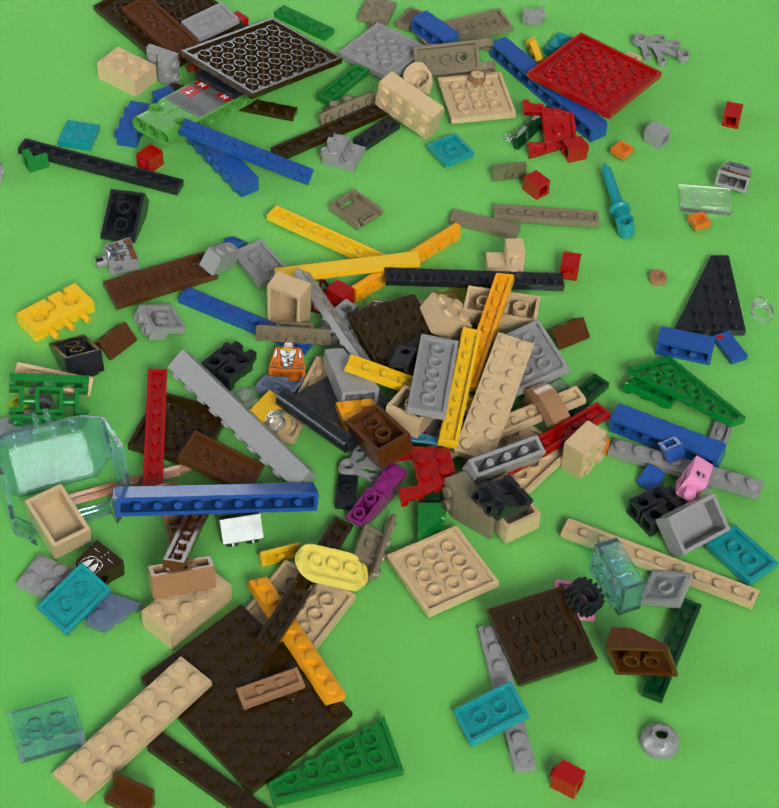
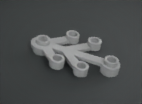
[632,33,690,66]
[338,446,408,486]

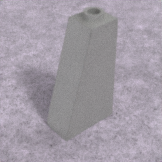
[323,348,379,404]

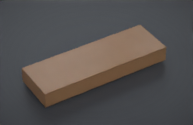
[236,667,305,710]

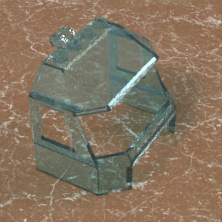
[0,409,131,546]

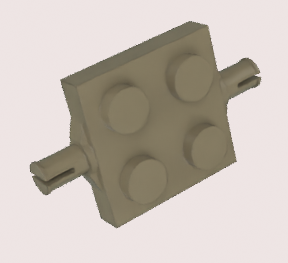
[358,0,397,29]

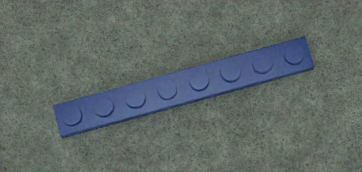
[179,118,314,185]
[178,287,314,355]

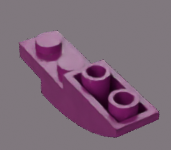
[345,463,408,528]

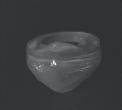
[751,296,774,323]

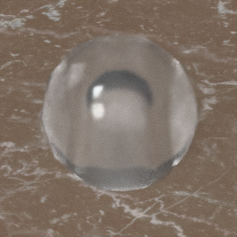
[265,409,292,436]

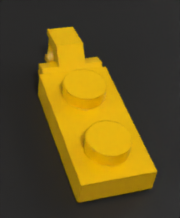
[526,36,544,64]

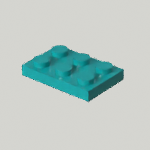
[706,525,779,586]
[36,563,112,636]
[453,681,530,748]

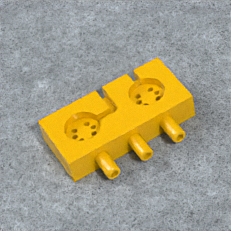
[16,283,95,342]

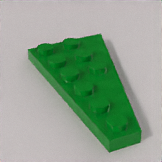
[627,356,746,427]
[268,716,404,807]

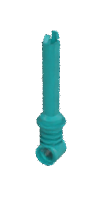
[601,163,635,239]

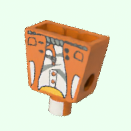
[269,343,305,381]

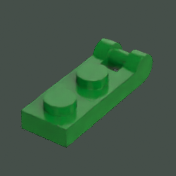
[622,377,677,409]

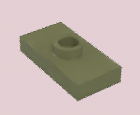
[491,161,527,182]

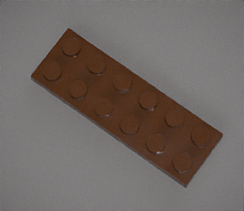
[121,0,201,60]
[103,251,218,310]

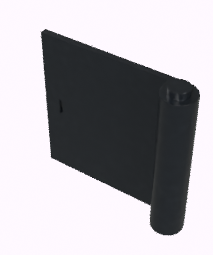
[276,376,391,453]

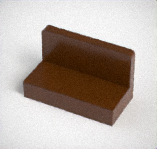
[546,317,590,350]
[93,322,137,360]
[104,772,156,808]

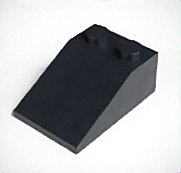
[100,189,149,243]
[49,335,105,376]

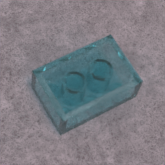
[590,537,645,615]
[7,695,86,764]

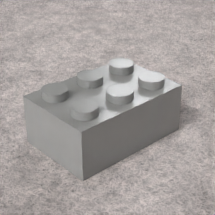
[655,493,731,556]

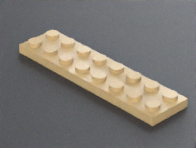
[453,332,534,460]
[52,656,212,804]

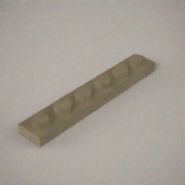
[494,204,599,228]

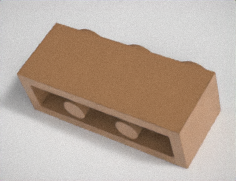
[147,556,216,599]

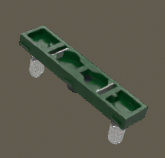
[503,105,552,150]

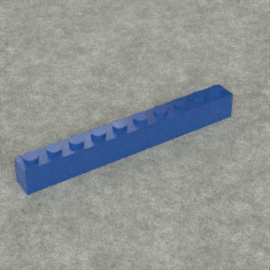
[489,37,608,143]
[151,85,259,197]
[112,482,319,517]

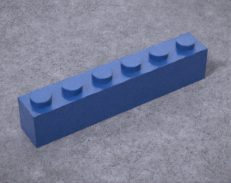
[609,403,727,468]

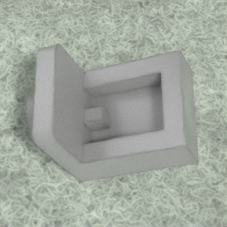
[522,5,546,27]

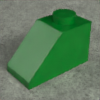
[417,502,446,542]

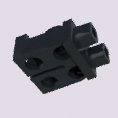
[201,341,257,392]
[471,474,533,521]
[626,484,688,537]

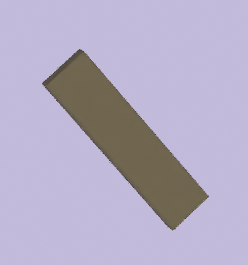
[449,209,521,239]

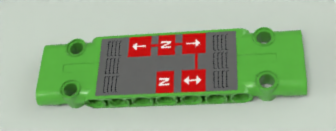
[132,80,266,146]

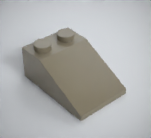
[441,470,495,539]

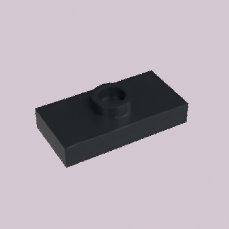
[335,474,358,510]

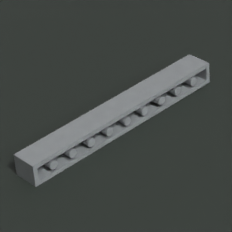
[168,349,318,483]

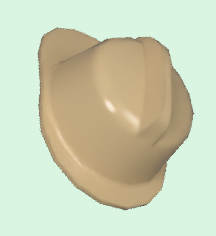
[403,62,433,95]

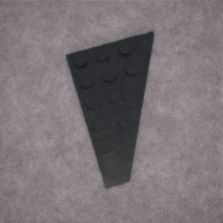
[675,255,746,336]

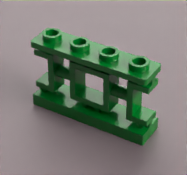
[8,373,89,428]

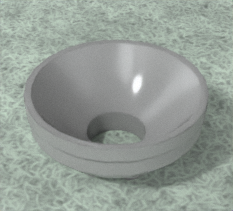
[640,723,680,760]

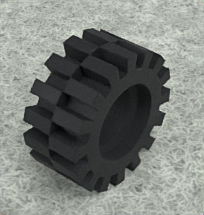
[564,577,605,618]

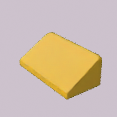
[258,542,301,567]

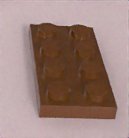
[177,430,265,484]

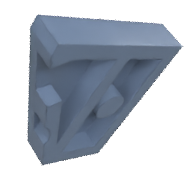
[255,375,305,395]
[85,593,142,633]

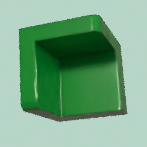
[22,148,49,173]

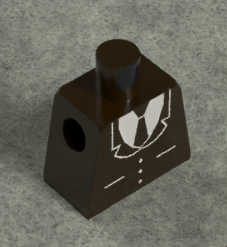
[76,540,125,585]

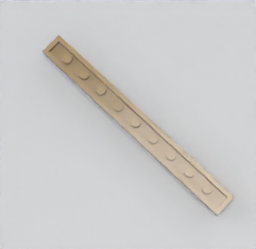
[408,386,586,469]
[560,518,760,610]

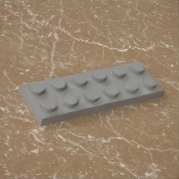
[406,334,459,420]

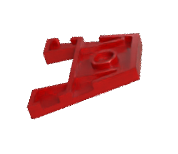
[522,99,577,159]
[393,446,456,508]

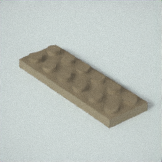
[413,8,513,45]

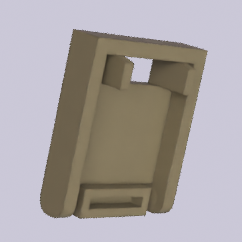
[329,189,383,230]

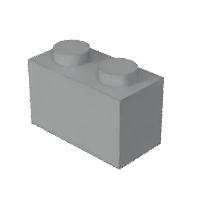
[199,241,241,276]

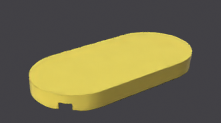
[295,543,369,591]

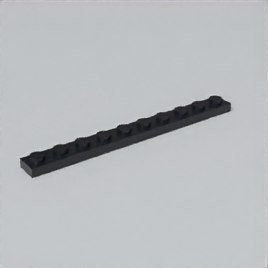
[18,138,184,195]
[384,267,565,291]

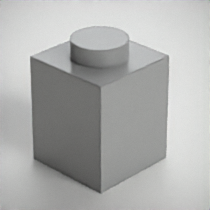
[643,121,671,150]

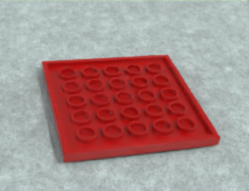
[527,32,662,119]

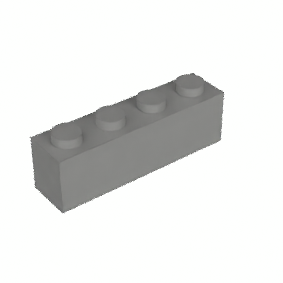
[462,435,546,484]

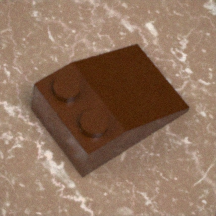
[344,403,413,469]
[605,627,678,677]

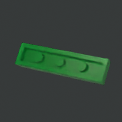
[274,5,334,41]
[317,63,369,105]

